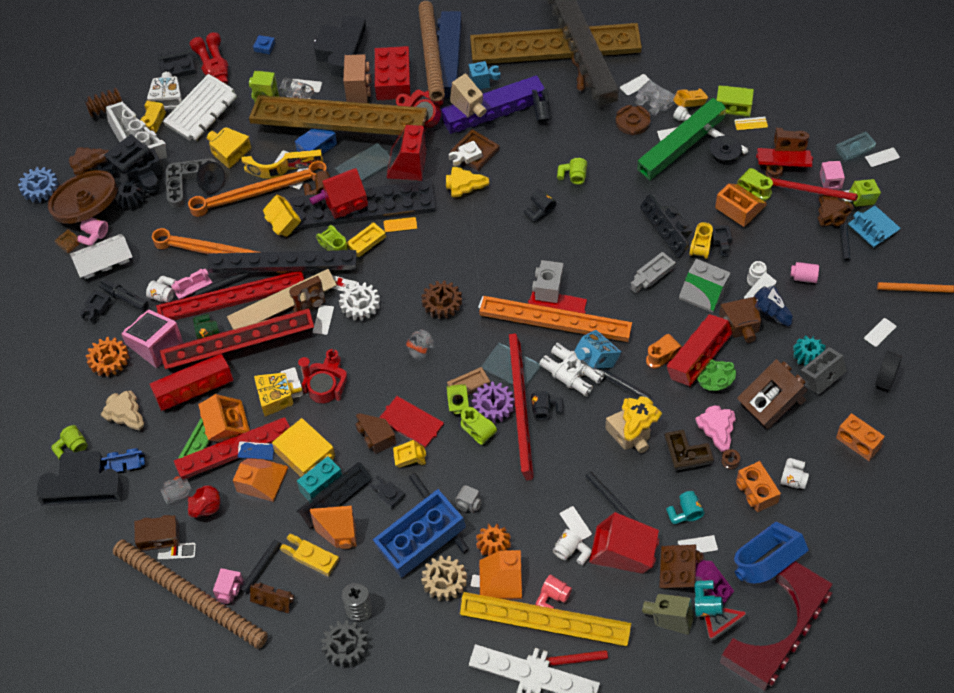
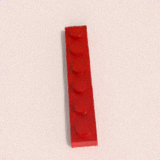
[174,417,290,480]

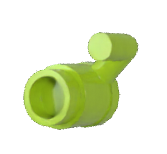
[557,158,587,185]
[51,425,88,460]

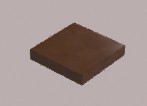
[450,129,500,171]

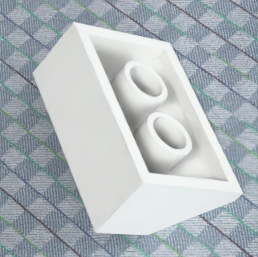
[70,234,132,279]

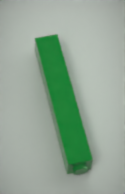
[637,98,726,181]

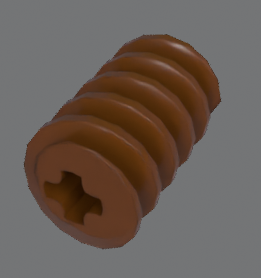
[85,88,122,118]

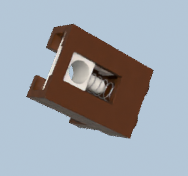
[737,359,808,429]

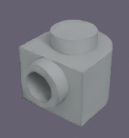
[455,486,482,513]

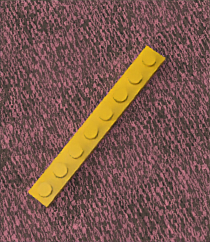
[460,592,631,646]

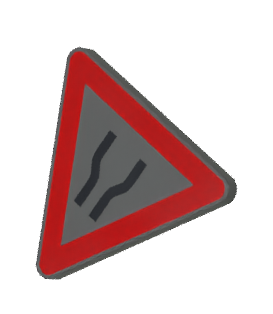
[704,607,747,641]

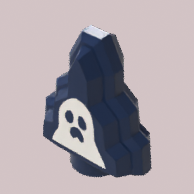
[754,285,793,326]

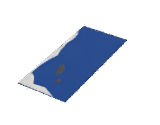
[238,441,274,460]

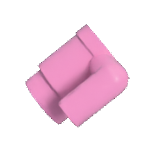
[77,217,108,246]

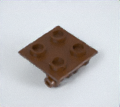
[659,544,704,588]

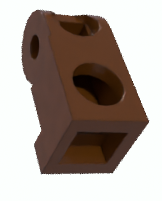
[774,128,810,151]

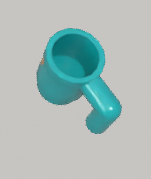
[666,491,705,524]
[695,580,723,617]

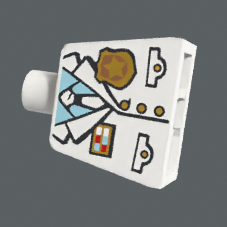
[147,72,182,109]

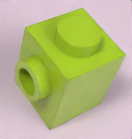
[849,179,881,207]

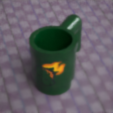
[193,314,219,339]

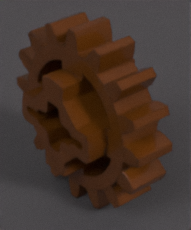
[421,280,462,319]

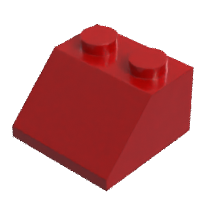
[322,168,368,219]

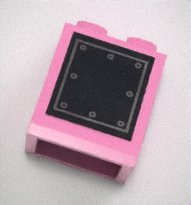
[121,310,183,368]

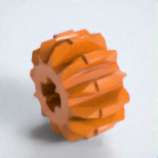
[476,524,511,556]

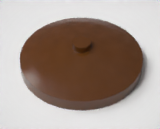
[48,170,118,224]

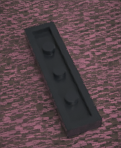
[296,462,372,528]

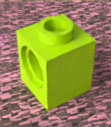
[446,384,469,414]

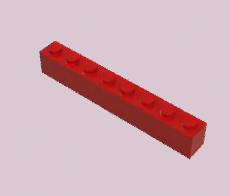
[160,308,314,369]

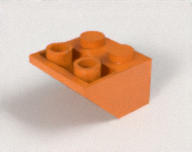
[715,184,767,227]

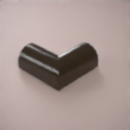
[664,429,714,471]

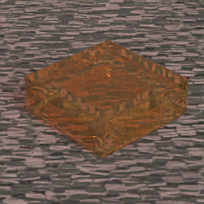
[54,230,80,253]

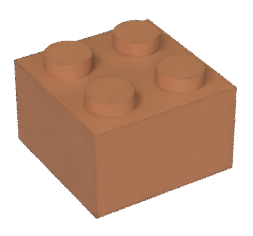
[344,55,371,103]

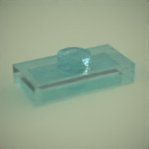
[835,131,876,161]

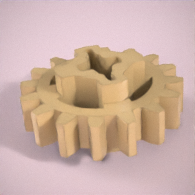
[421,556,467,601]

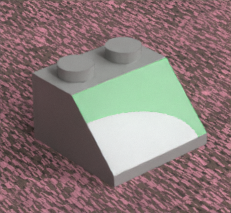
[679,259,731,313]

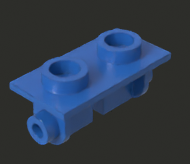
[101,448,145,472]

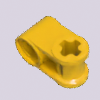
[689,222,713,259]

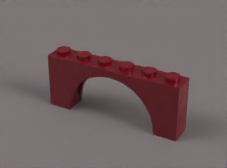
[720,561,833,691]

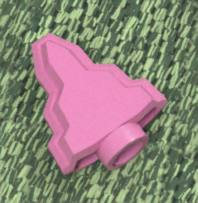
[695,406,736,452]

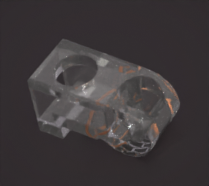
[279,77,314,99]

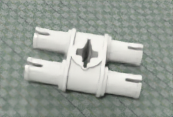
[539,343,605,397]

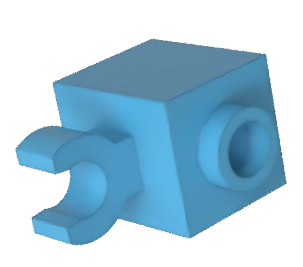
[469,61,501,90]

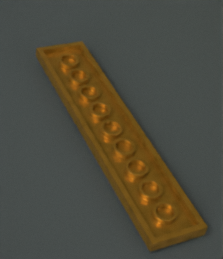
[470,23,642,64]
[249,95,427,135]

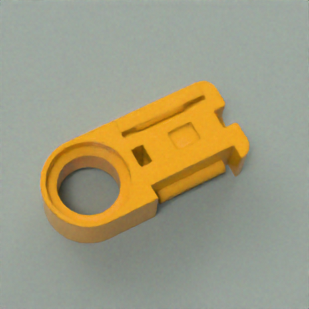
[673,88,708,107]

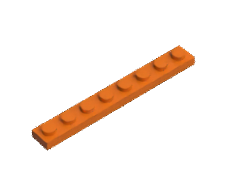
[479,296,632,342]

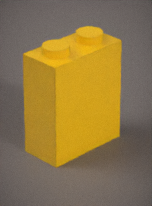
[272,418,336,477]

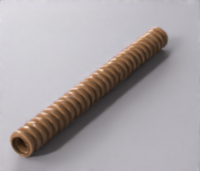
[418,1,445,101]
[113,539,268,649]

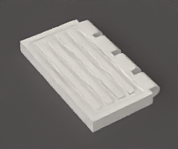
[163,74,237,141]

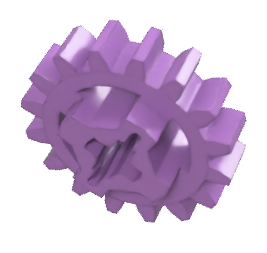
[472,382,515,423]

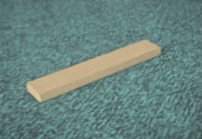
[227,269,337,329]

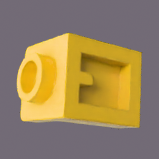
[393,440,426,468]

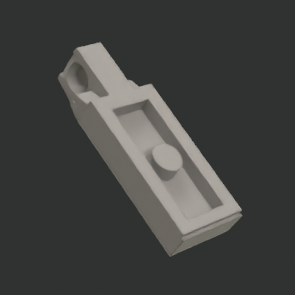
[630,252,676,293]

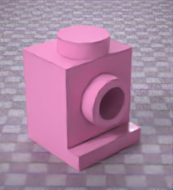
[213,568,244,604]

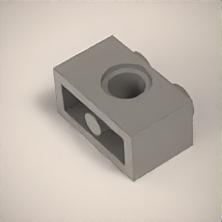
[532,260,563,303]

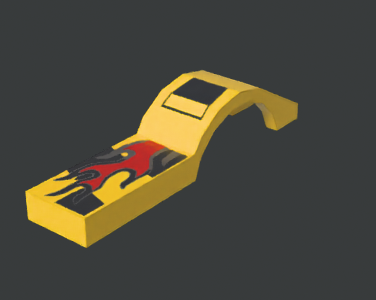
[242,150,323,179]

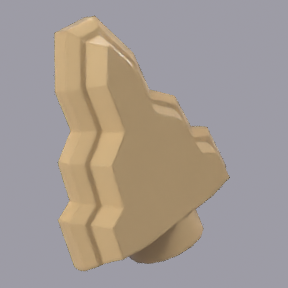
[101,390,144,430]

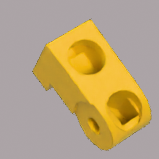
[140,101,166,133]

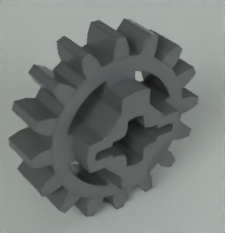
[321,620,368,667]

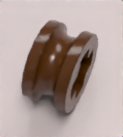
[766,165,783,179]
[721,449,740,470]

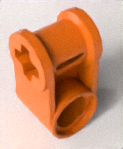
[646,334,682,369]

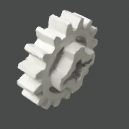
[339,282,380,320]

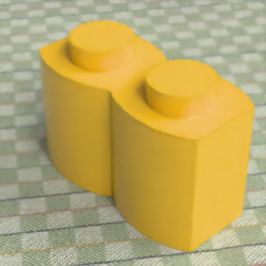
[263,194,301,237]

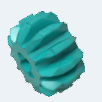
[793,335,826,366]

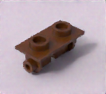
[250,582,295,613]

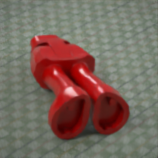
[190,32,228,85]

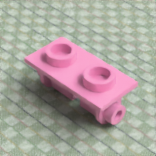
[171,269,213,300]

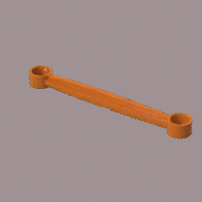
[188,161,327,217]
[152,228,289,273]

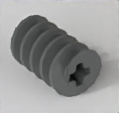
[341,583,372,622]

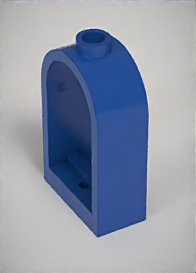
[734,522,809,583]

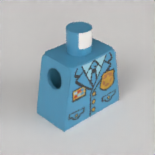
[574,330,622,368]

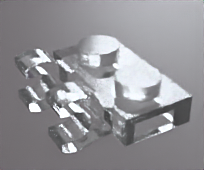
[635,80,675,115]

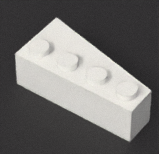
[106,102,167,160]

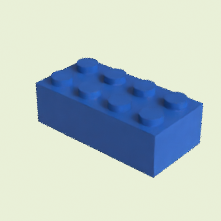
[373,489,466,578]

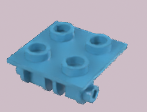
[848,206,901,248]

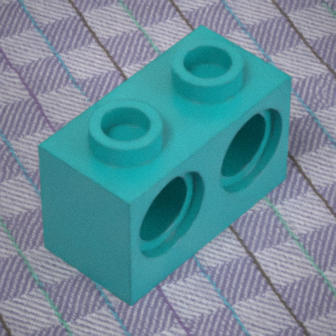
[297,456,342,501]

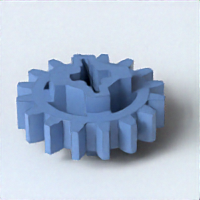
[18,167,59,202]

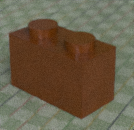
[134,515,180,551]

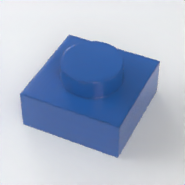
[253,35,275,54]

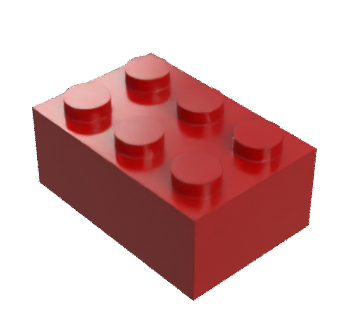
[375,46,411,100]

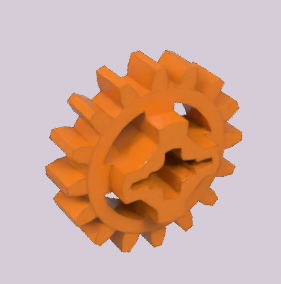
[86,337,129,377]

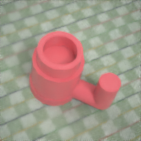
[535,575,572,609]

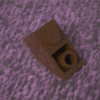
[355,413,396,454]

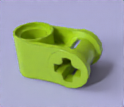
[737,168,773,200]
[316,225,348,251]
[461,407,497,445]

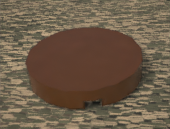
[616,105,651,135]

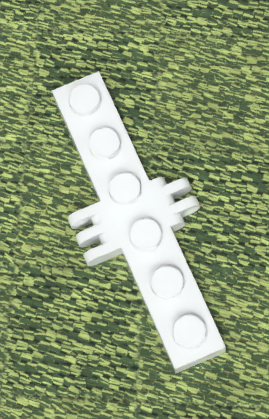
[469,644,600,693]

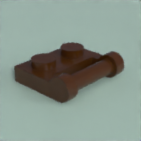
[289,276,326,312]

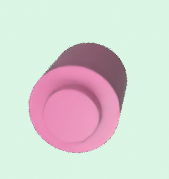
[790,262,819,283]

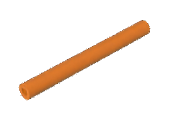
[877,282,954,293]

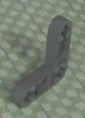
[166,158,216,208]

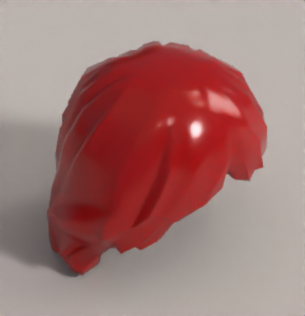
[188,486,220,518]

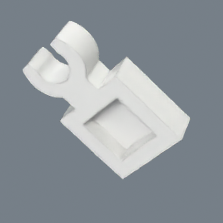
[448,141,482,167]

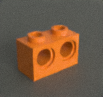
[836,413,885,461]
[736,461,781,512]

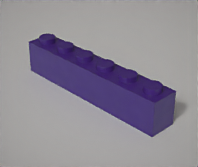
[441,75,545,134]

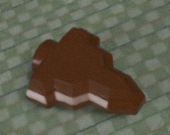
[69,147,109,175]
[818,194,854,227]

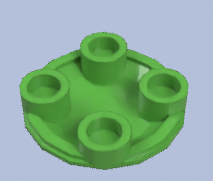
[698,360,736,391]

